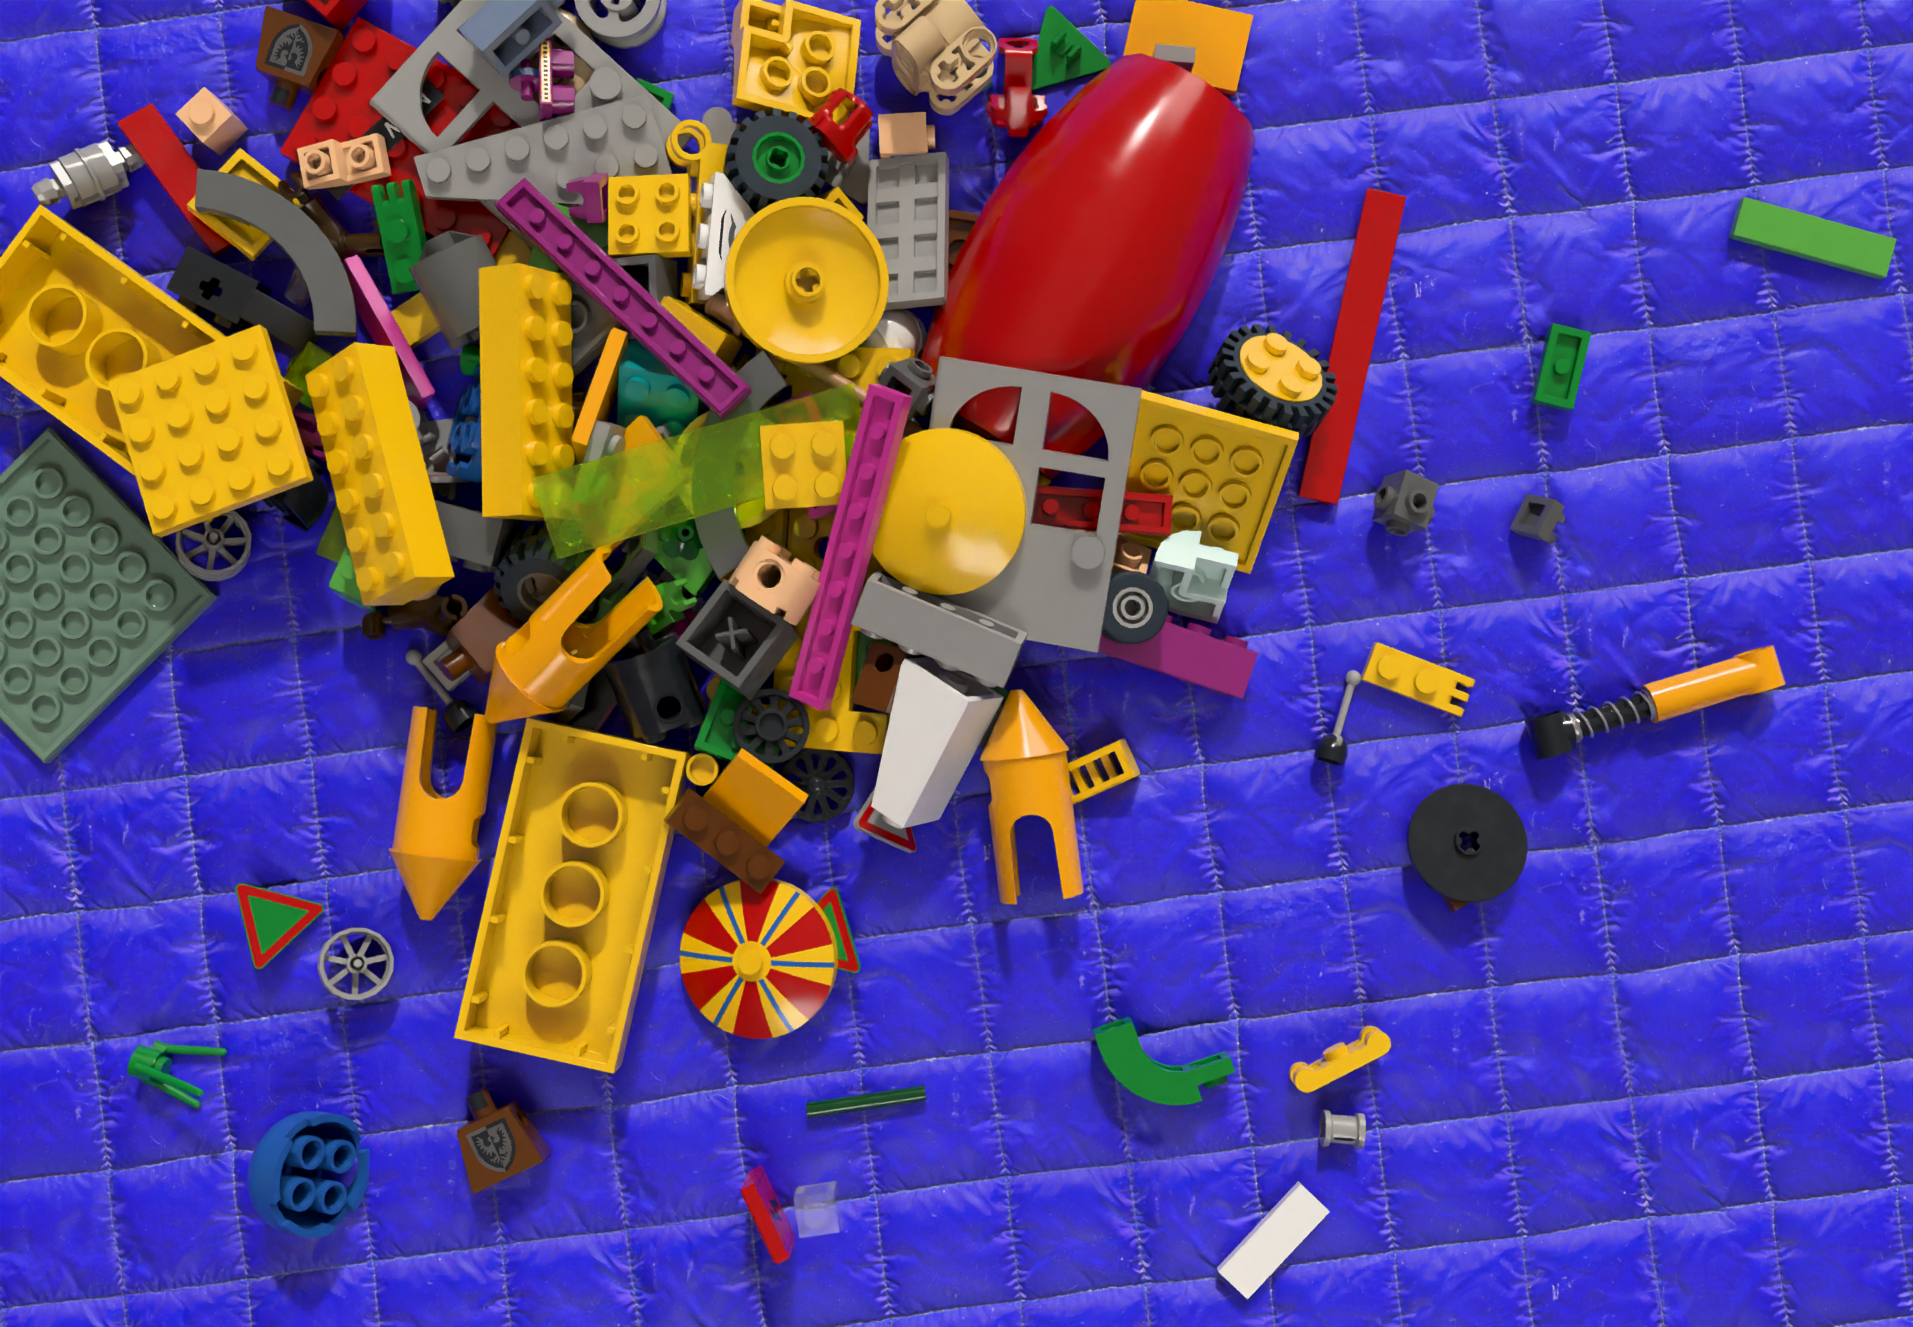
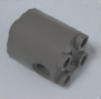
[409,230,497,351]

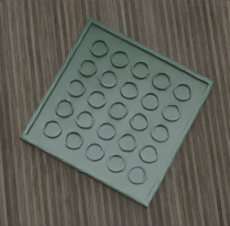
[0,428,220,764]

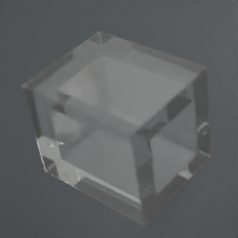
[793,1181,842,1238]

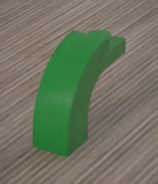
[1092,1016,1235,1105]

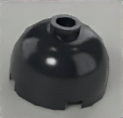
[262,456,329,532]

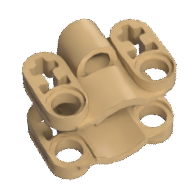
[875,0,997,116]

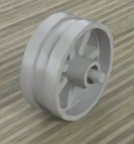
[175,511,251,581]
[317,928,394,1000]

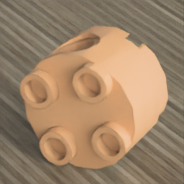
[728,536,821,626]

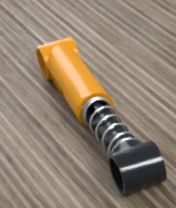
[1524,645,1786,760]

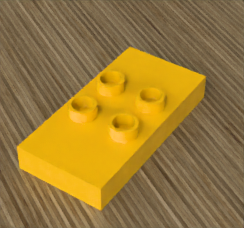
[0,205,305,523]
[454,718,693,1074]

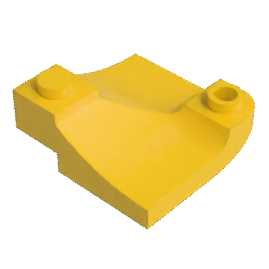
[730,0,861,125]

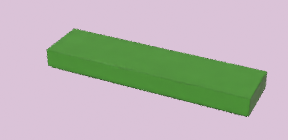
[1728,197,1897,280]

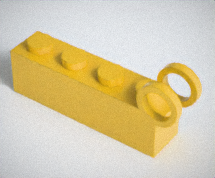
[665,119,728,310]

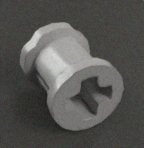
[1319,1110,1366,1149]

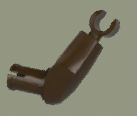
[278,173,385,264]
[362,594,468,640]

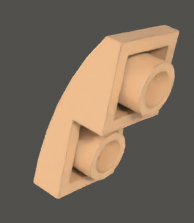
[297,133,392,190]

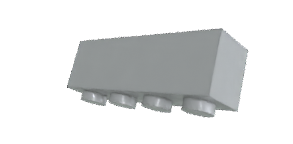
[851,570,1028,688]

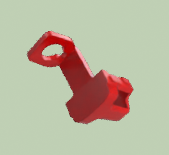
[987,38,1048,137]
[807,88,873,164]

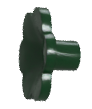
[658,511,703,561]

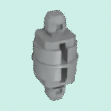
[31,140,145,210]

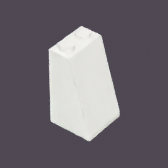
[871,657,1004,829]

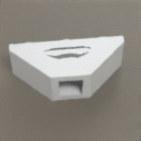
[692,172,755,301]

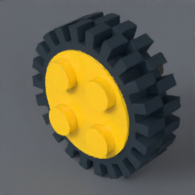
[1208,324,1338,440]

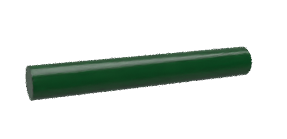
[806,1085,927,1119]

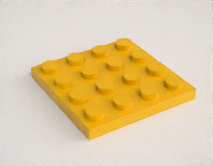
[108,324,314,537]
[1121,390,1299,574]

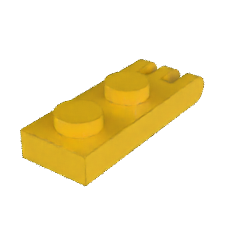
[1361,642,1475,717]

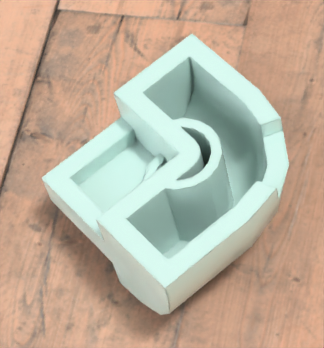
[1149,530,1239,624]

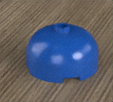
[446,361,482,484]
[247,1111,370,1238]

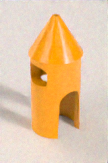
[485,546,663,724]
[979,689,1084,905]
[389,706,498,921]

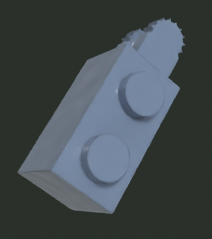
[459,0,565,77]

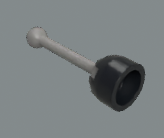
[406,649,479,734]
[1313,670,1361,766]

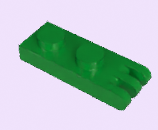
[371,179,427,294]

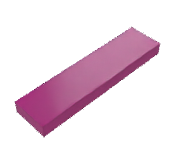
[343,255,435,411]

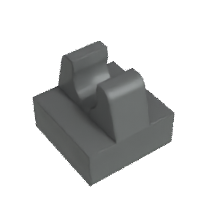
[1509,494,1565,543]

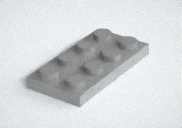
[867,151,949,311]

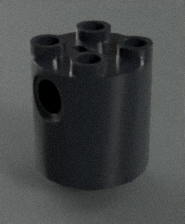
[604,626,706,744]

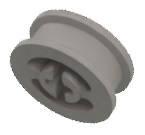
[574,0,667,49]

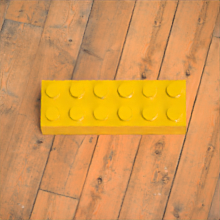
[479,263,575,521]
[305,342,455,606]

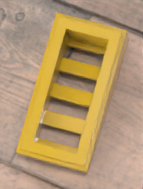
[661,296,743,367]
[1068,738,1140,805]

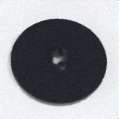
[1407,784,1528,903]

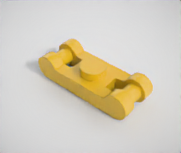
[1288,1026,1391,1093]

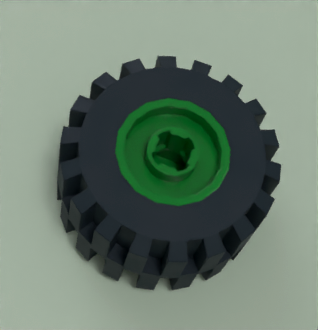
[723,109,829,214]

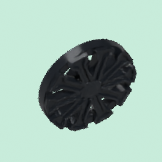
[733,688,810,765]
[781,748,855,822]

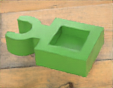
[647,578,697,635]

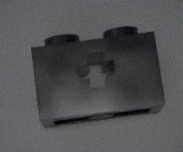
[166,246,272,332]

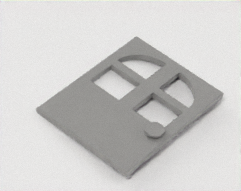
[369,0,693,249]
[929,356,1142,653]

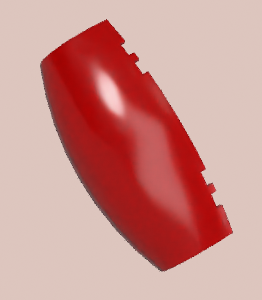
[921,53,1256,481]

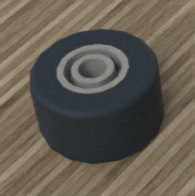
[1102,571,1168,644]

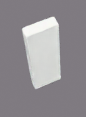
[1217,1181,1330,1300]

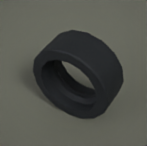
[238,288,319,355]

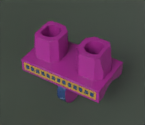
[509,38,575,122]

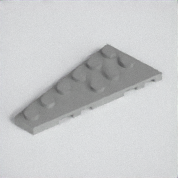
[414,93,672,206]

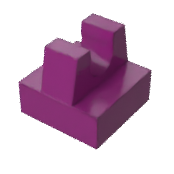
[566,173,608,223]

